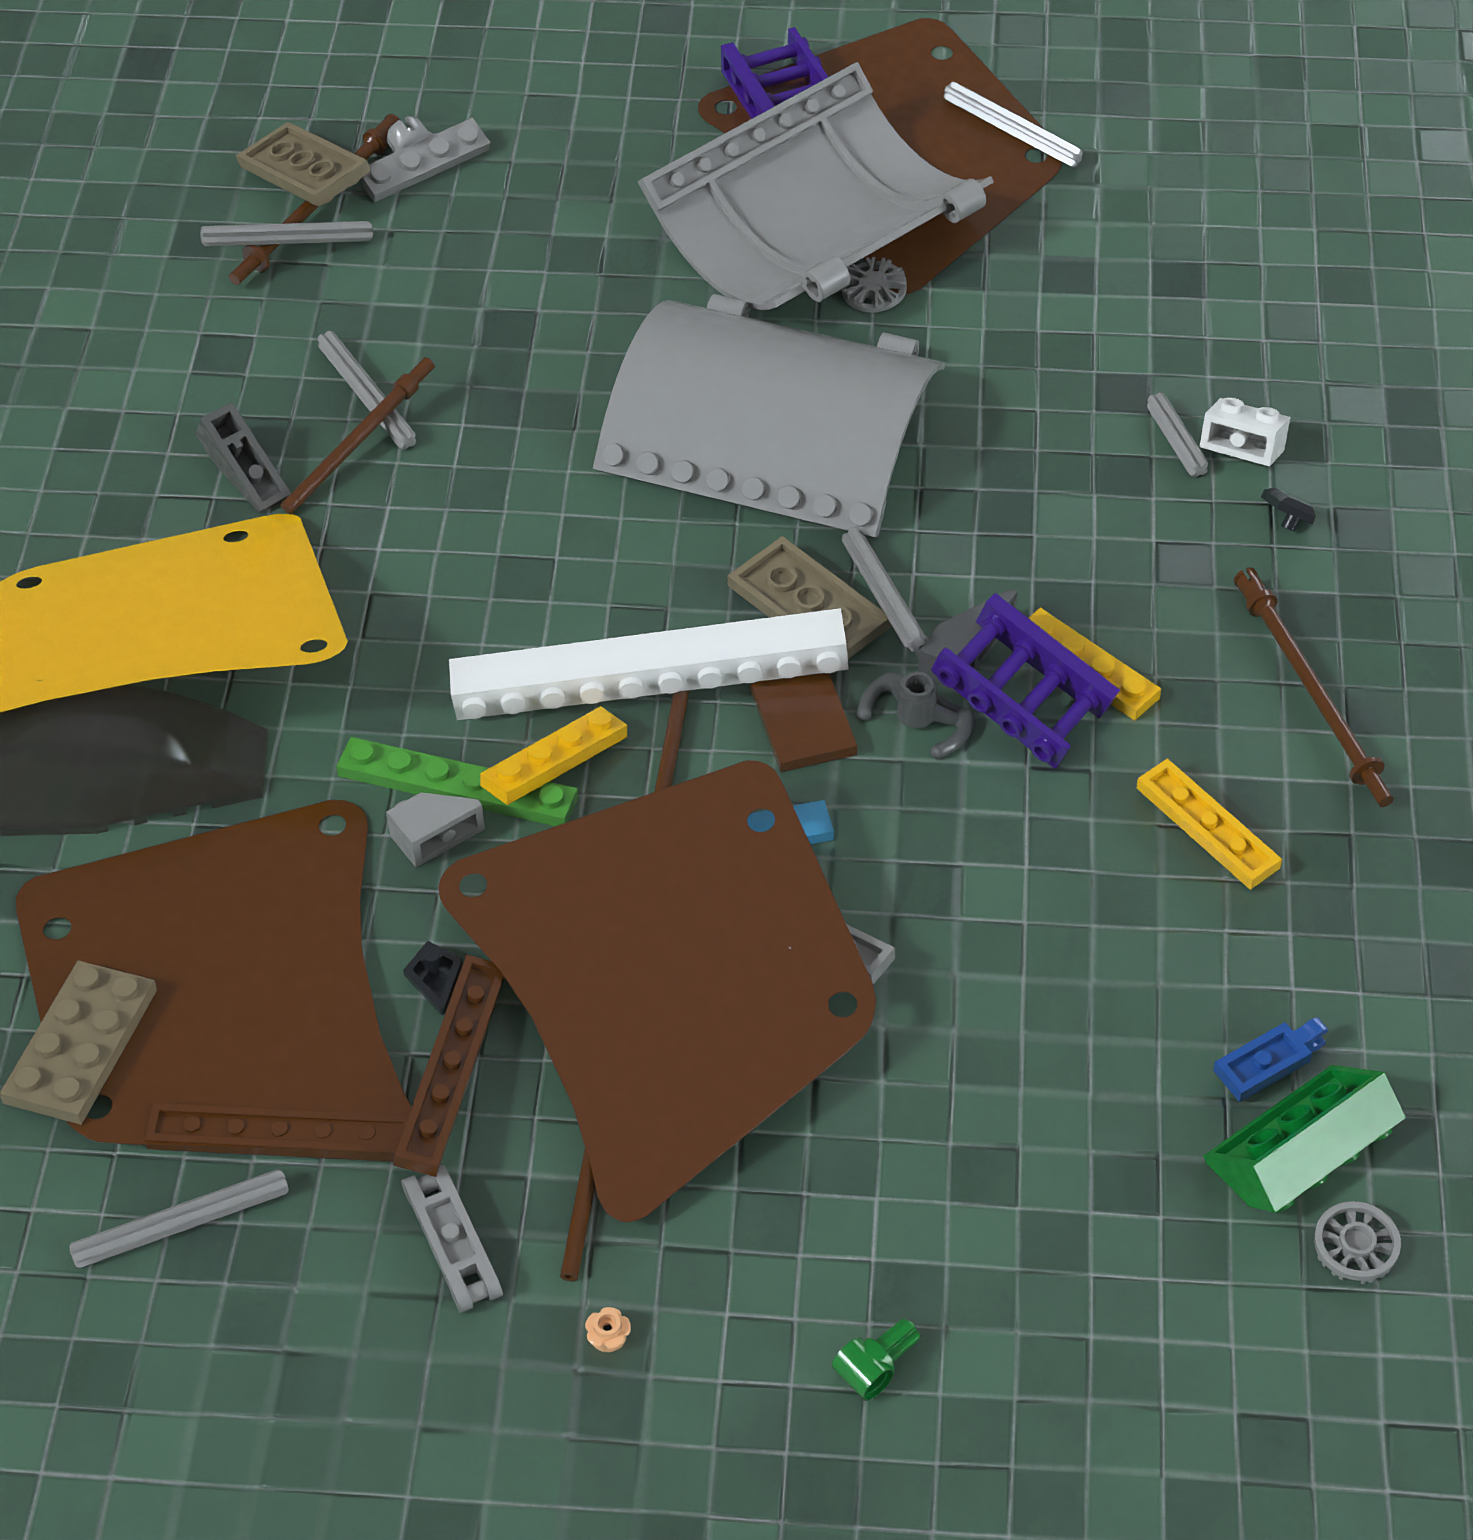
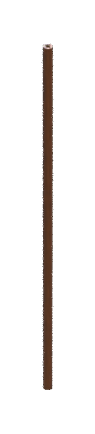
[560,690,690,1282]

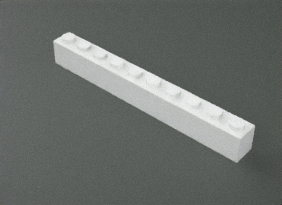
[449,608,849,720]

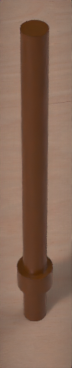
[281,357,435,514]

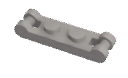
[401,1164,503,1313]

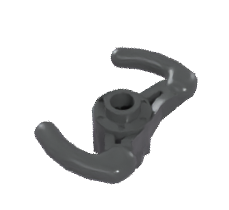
[857,672,976,759]

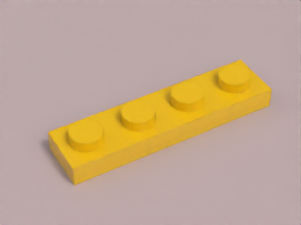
[1028,607,1161,721]
[480,706,628,805]
[1136,758,1282,890]

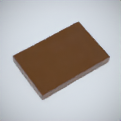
[748,673,857,772]

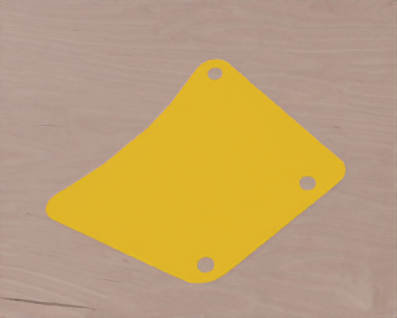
[0,514,348,712]

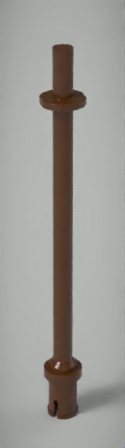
[229,114,400,285]
[1234,567,1394,807]

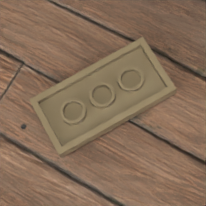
[236,122,371,207]
[727,536,891,659]
[0,960,157,1125]

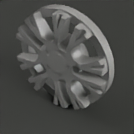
[841,257,907,313]
[1314,1201,1401,1284]

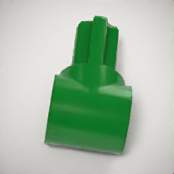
[832,1319,921,1401]

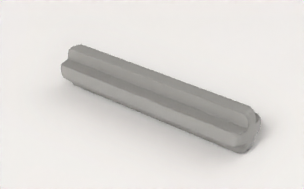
[1147,392,1209,477]

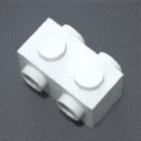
[1200,398,1290,467]

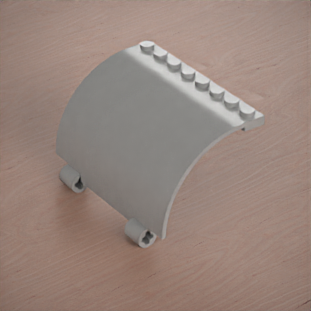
[638,62,994,310]
[593,294,946,537]

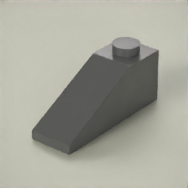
[195,402,291,513]
[916,589,1017,693]

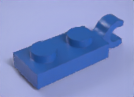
[1213,1017,1328,1103]

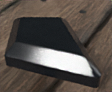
[1261,487,1316,532]
[403,941,463,1015]

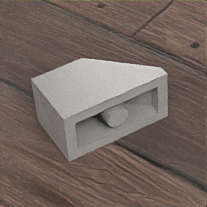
[386,792,485,868]

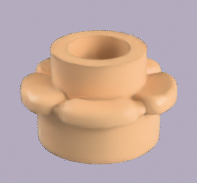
[585,1307,631,1352]

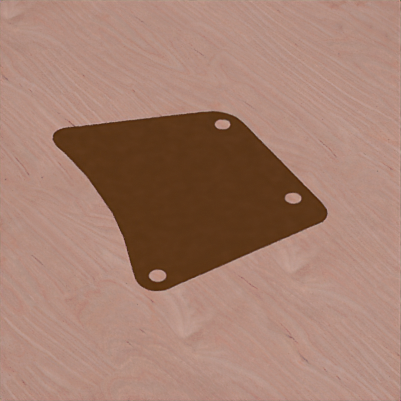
[698,18,1061,295]
[438,760,876,1223]
[16,800,411,1151]

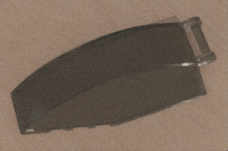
[0,680,269,836]

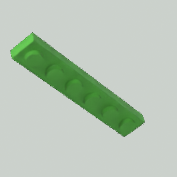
[336,737,578,826]

